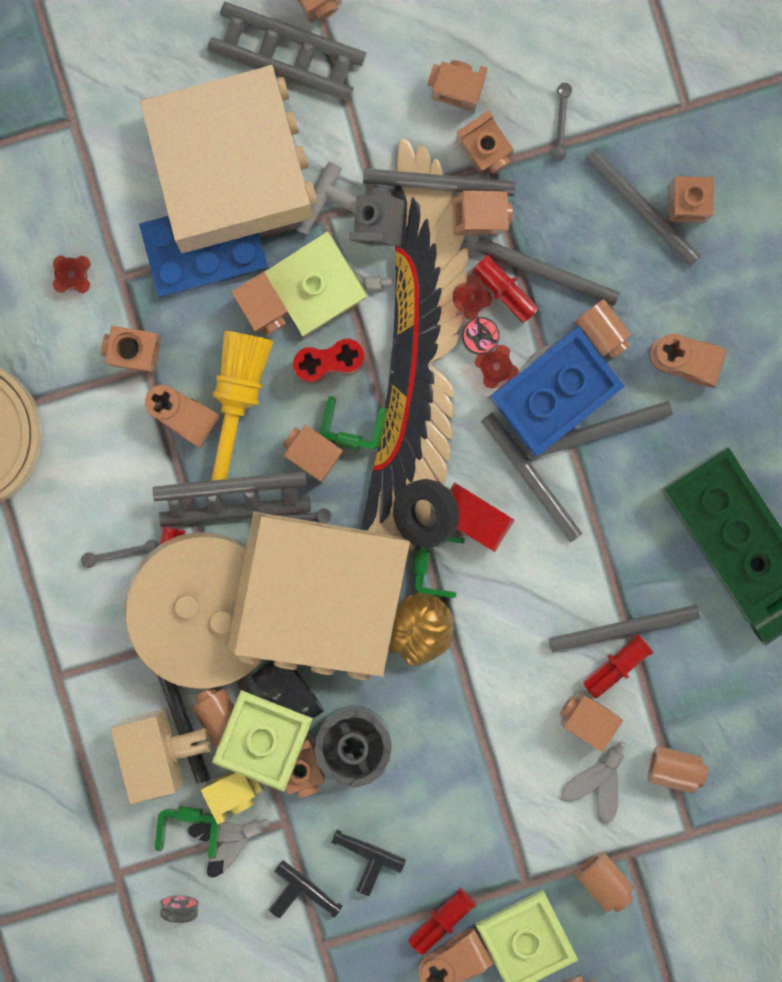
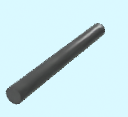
[585,149,701,267]
[363,168,515,197]
[474,237,620,306]
[524,401,673,461]
[481,412,583,542]
[549,605,700,653]

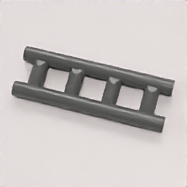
[207,1,367,102]
[153,471,311,527]

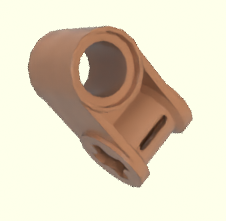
[649,334,727,388]
[145,385,220,448]
[418,928,493,982]

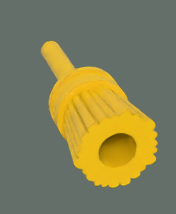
[211,331,274,480]

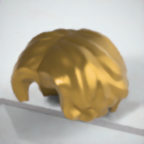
[389,592,454,667]

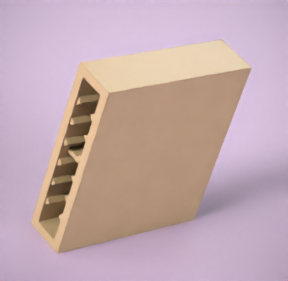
[140,65,318,254]
[227,511,410,680]

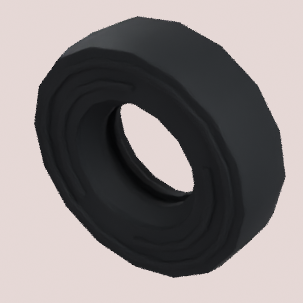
[393,479,459,548]

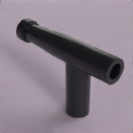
[331,829,406,896]
[269,860,343,919]

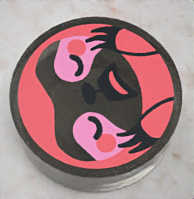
[461,317,500,356]
[160,896,199,923]

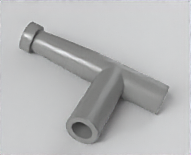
[295,162,357,236]

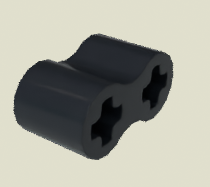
[251,660,324,719]

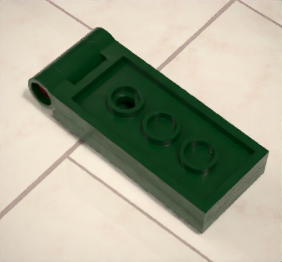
[660,447,782,646]

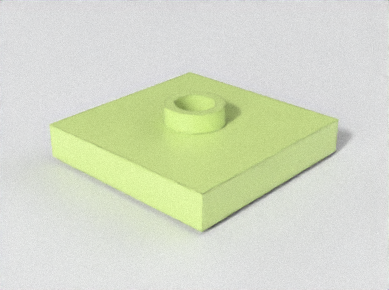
[264,231,368,337]
[212,690,313,792]
[475,889,578,982]

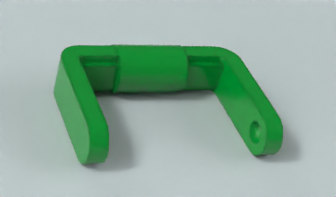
[320,396,388,451]
[412,536,465,598]
[155,806,220,859]

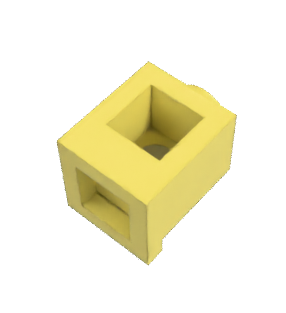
[201,771,264,824]

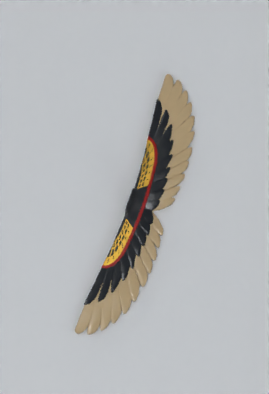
[361,139,468,551]

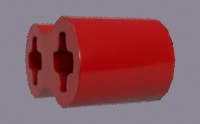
[293,338,365,384]
[434,482,515,552]

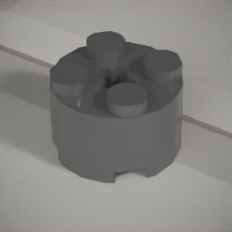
[314,705,392,788]

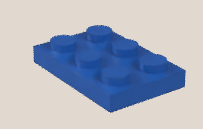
[139,216,269,298]
[489,326,625,457]

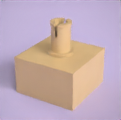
[110,708,211,804]

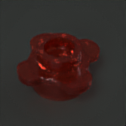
[53,255,91,293]
[452,274,492,320]
[475,345,518,389]

